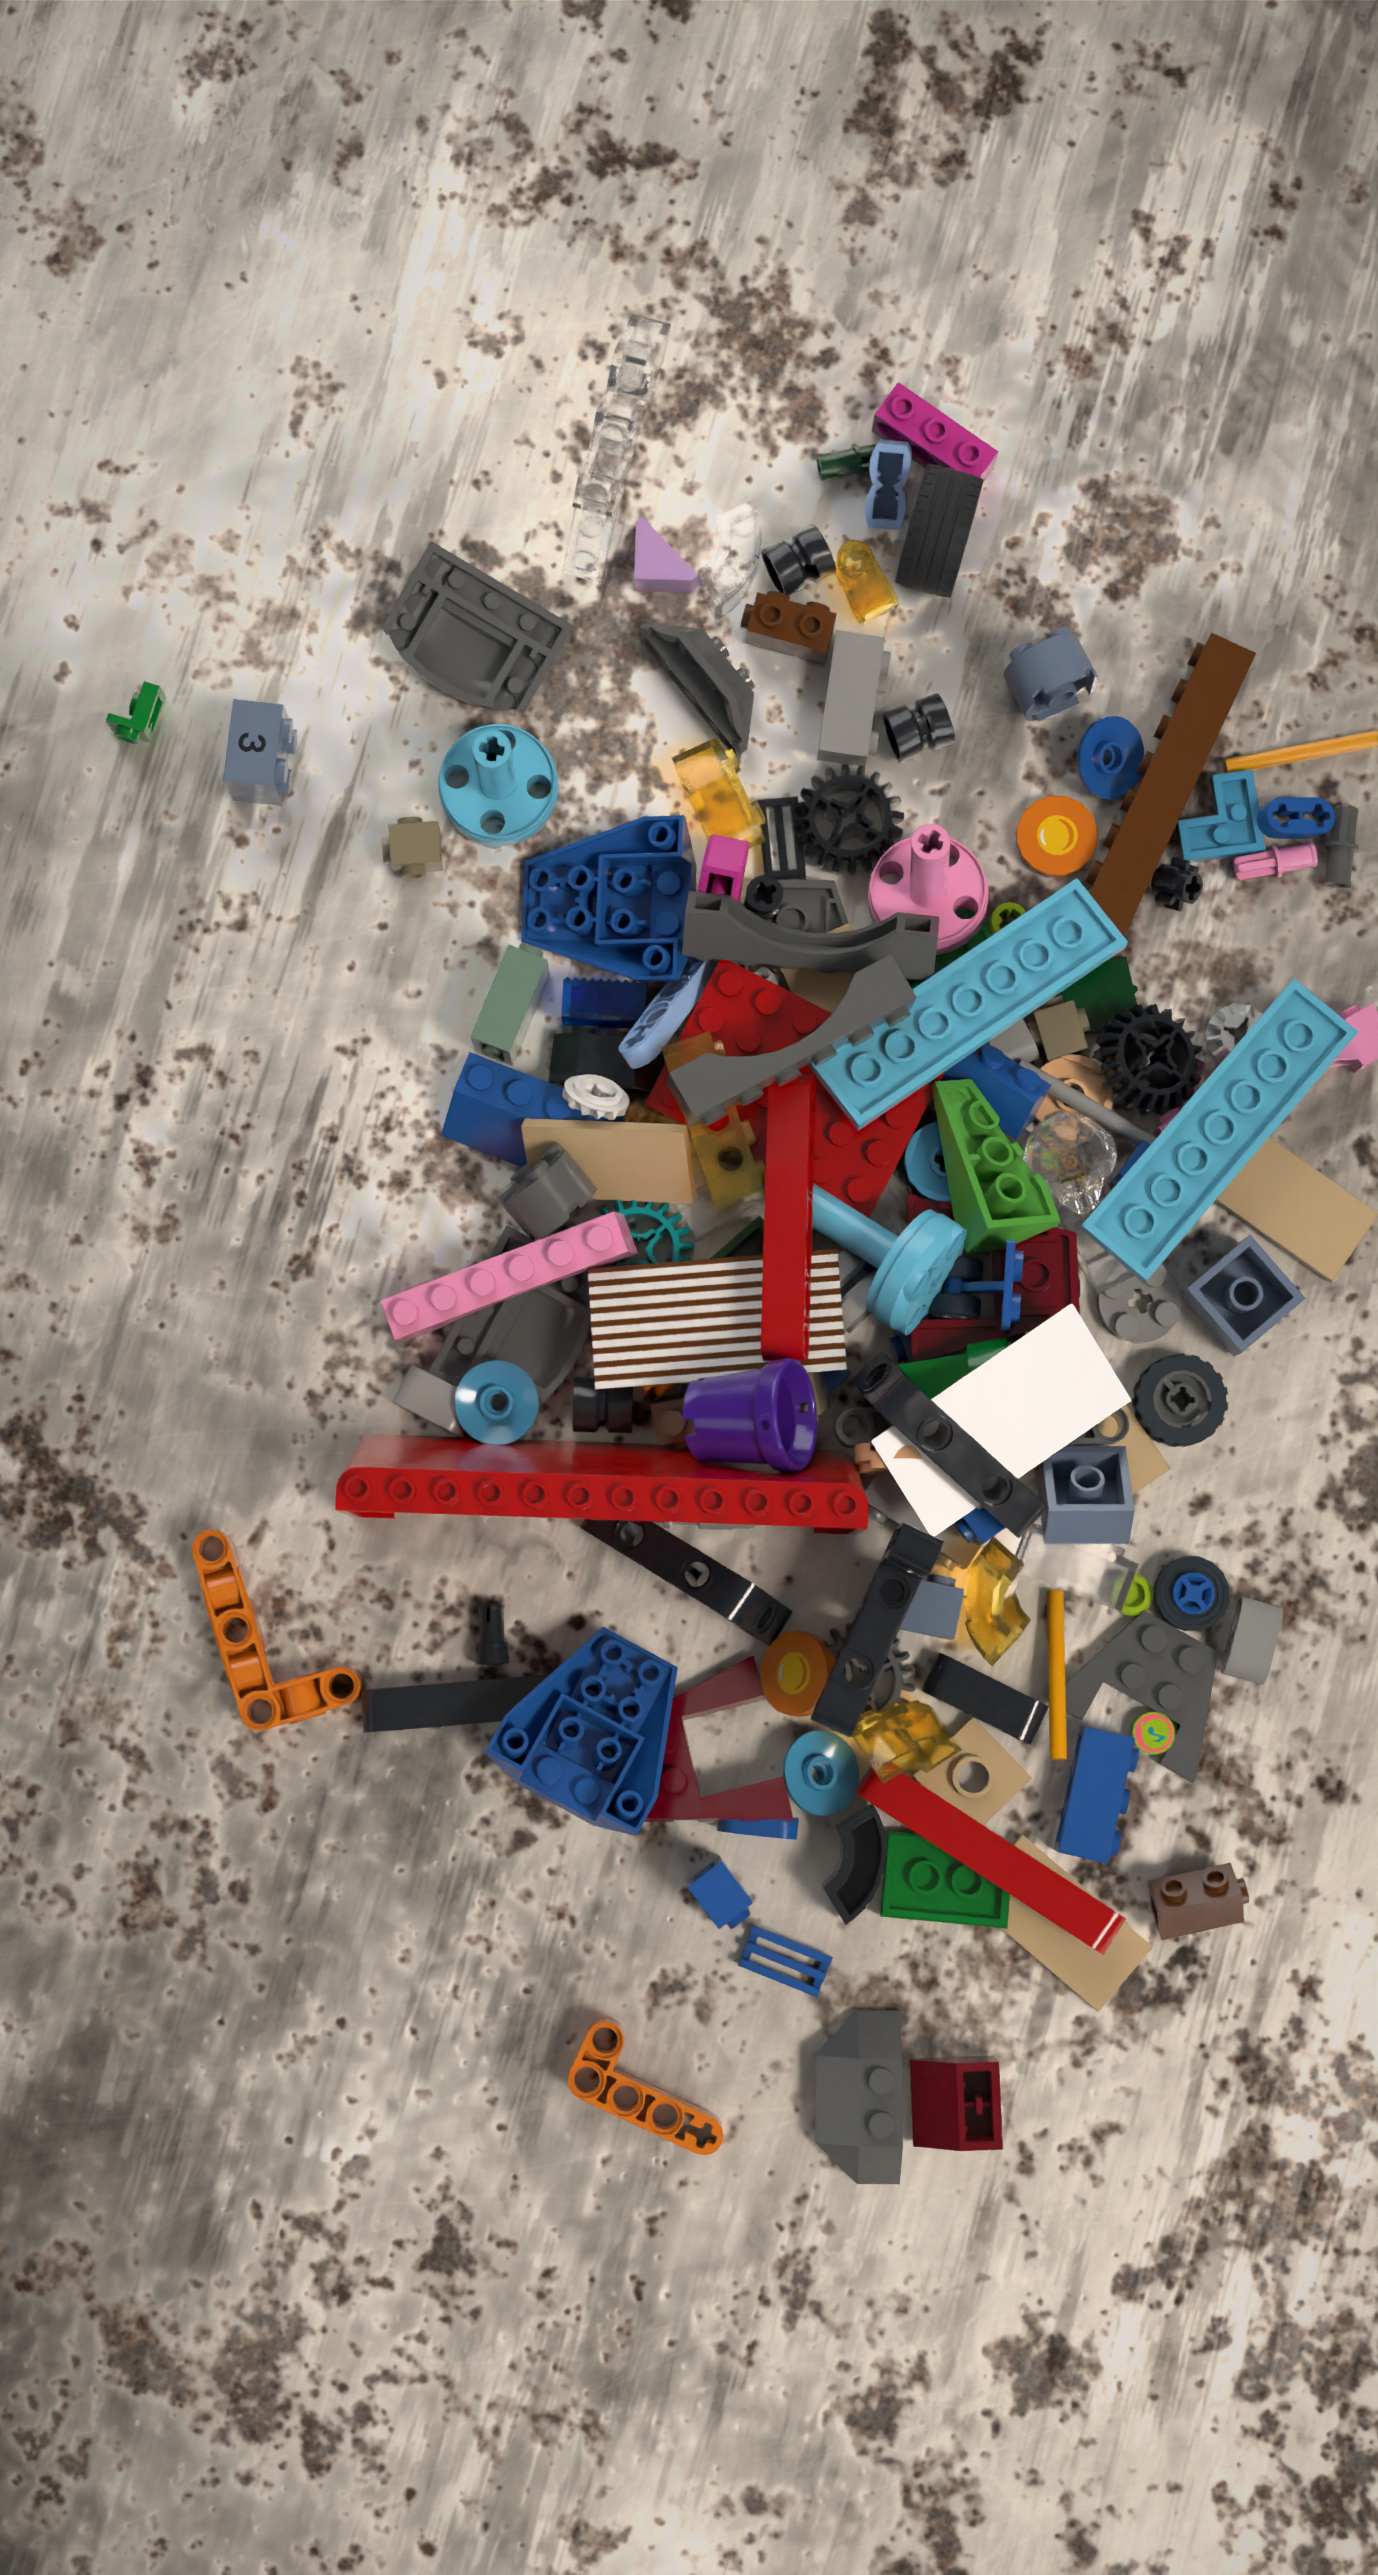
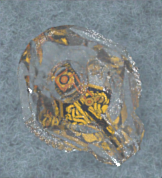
[1023,1110,1117,1215]

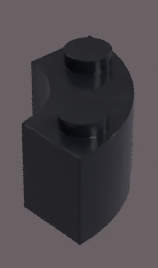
[548,1026,670,1095]
[821,1804,887,1925]

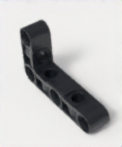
[851,1350,1048,1538]
[580,1519,793,1647]
[810,1522,944,1738]

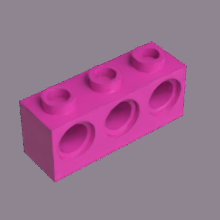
[872,382,999,482]

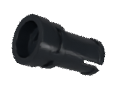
[475,1604,509,1665]

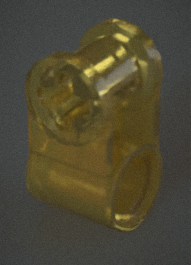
[835,540,899,625]

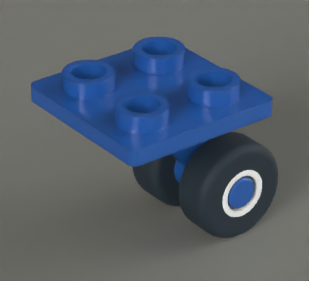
[929,1240,1024,1334]

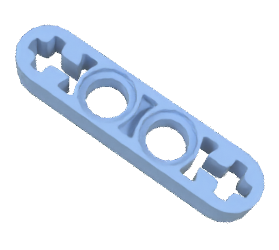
[619,956,718,1068]

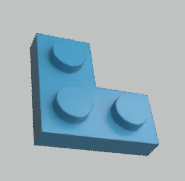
[1176,769,1266,863]

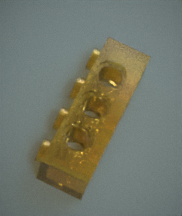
[661,1031,766,1212]

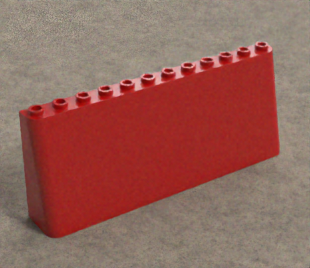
[335,1434,868,1535]

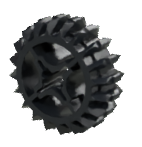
[793,764,904,876]
[1092,1004,1205,1116]

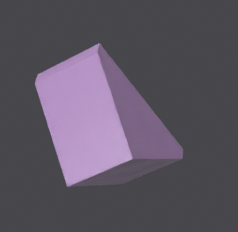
[634,517,698,593]

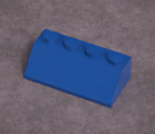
[441,1052,626,1168]

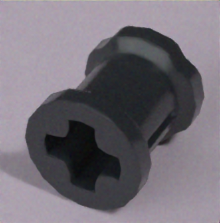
[745,875,783,920]

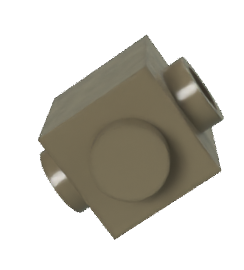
[382,817,443,879]
[1027,995,1090,1062]

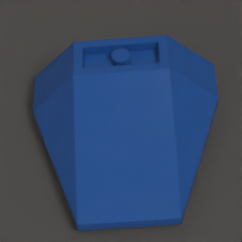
[521,815,697,982]
[485,1627,678,1836]

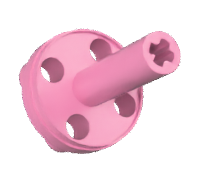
[868,824,988,955]

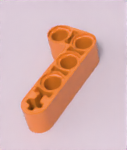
[568,2017,724,2155]

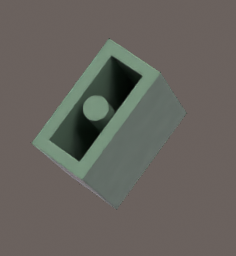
[471,943,550,1066]

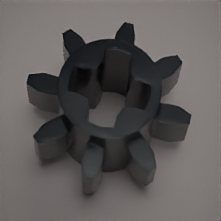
[1151,857,1203,911]

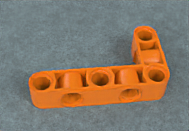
[192,1529,364,1731]

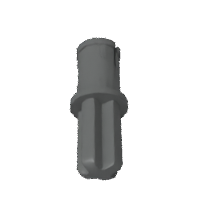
[1325,804,1359,888]

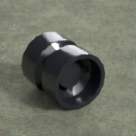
[761,524,836,596]
[882,693,955,763]
[573,1378,633,1434]

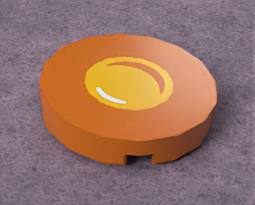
[1015,795,1098,878]
[760,1631,835,1717]

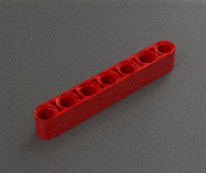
[761,1074,816,1361]
[854,1756,1126,1955]

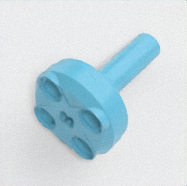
[438,724,559,849]
[812,1184,967,1335]

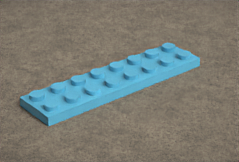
[808,878,1128,1131]
[1079,978,1358,1283]

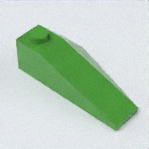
[932,1079,1061,1253]

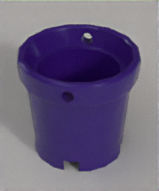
[683,1358,817,1471]

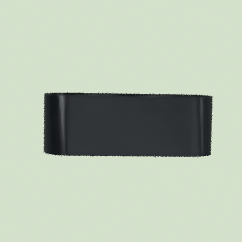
[921,1652,1049,1745]

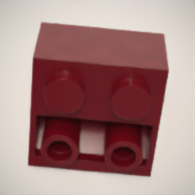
[909,2055,1003,2151]

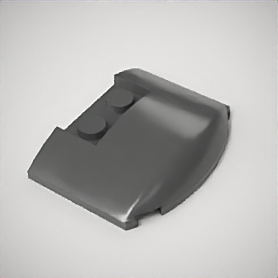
[382,541,573,712]
[428,1225,591,1410]

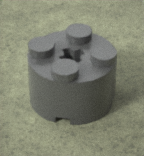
[496,1143,597,1241]

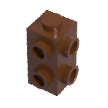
[740,591,837,664]
[1148,1862,1249,1940]

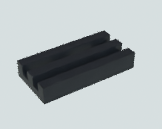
[757,796,806,880]

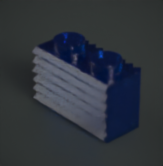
[561,976,647,1029]

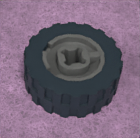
[1132,1353,1229,1447]

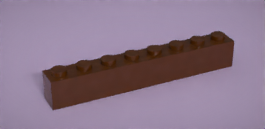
[1085,632,1256,936]

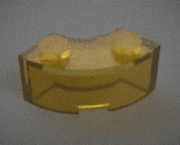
[671,738,766,848]
[963,1537,1031,1666]
[851,1700,962,1783]

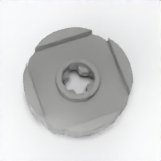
[1097,1264,1182,1344]

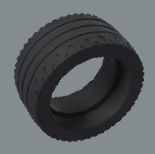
[895,464,984,598]

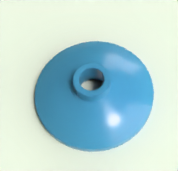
[455,1360,539,1445]
[783,1730,859,1816]

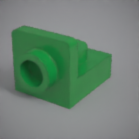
[106,681,166,744]

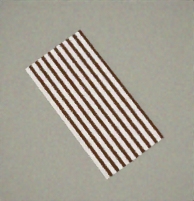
[588,1249,847,1389]

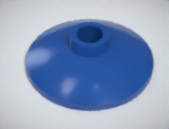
[1077,716,1144,799]

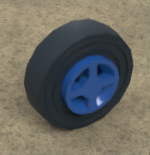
[1153,1556,1230,1631]

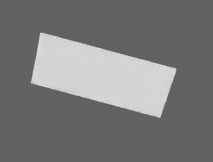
[871,1304,1131,1536]

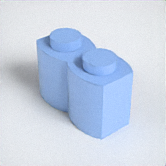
[865,439,912,530]

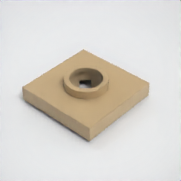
[912,1717,1032,1825]

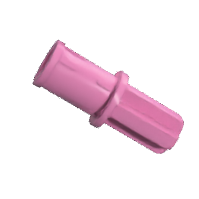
[1233,842,1318,881]

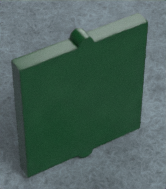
[1060,956,1138,1035]

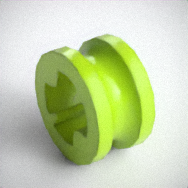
[989,902,1026,934]

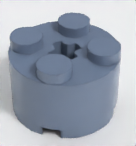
[1003,627,1100,721]

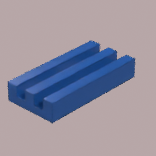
[738,1925,833,1997]

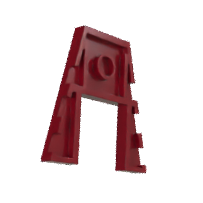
[906,1194,1080,1363]
[645,1656,794,1822]

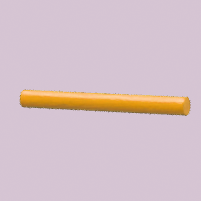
[1223,730,1378,773]
[1047,1590,1067,1760]

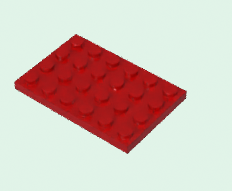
[644,959,945,1218]

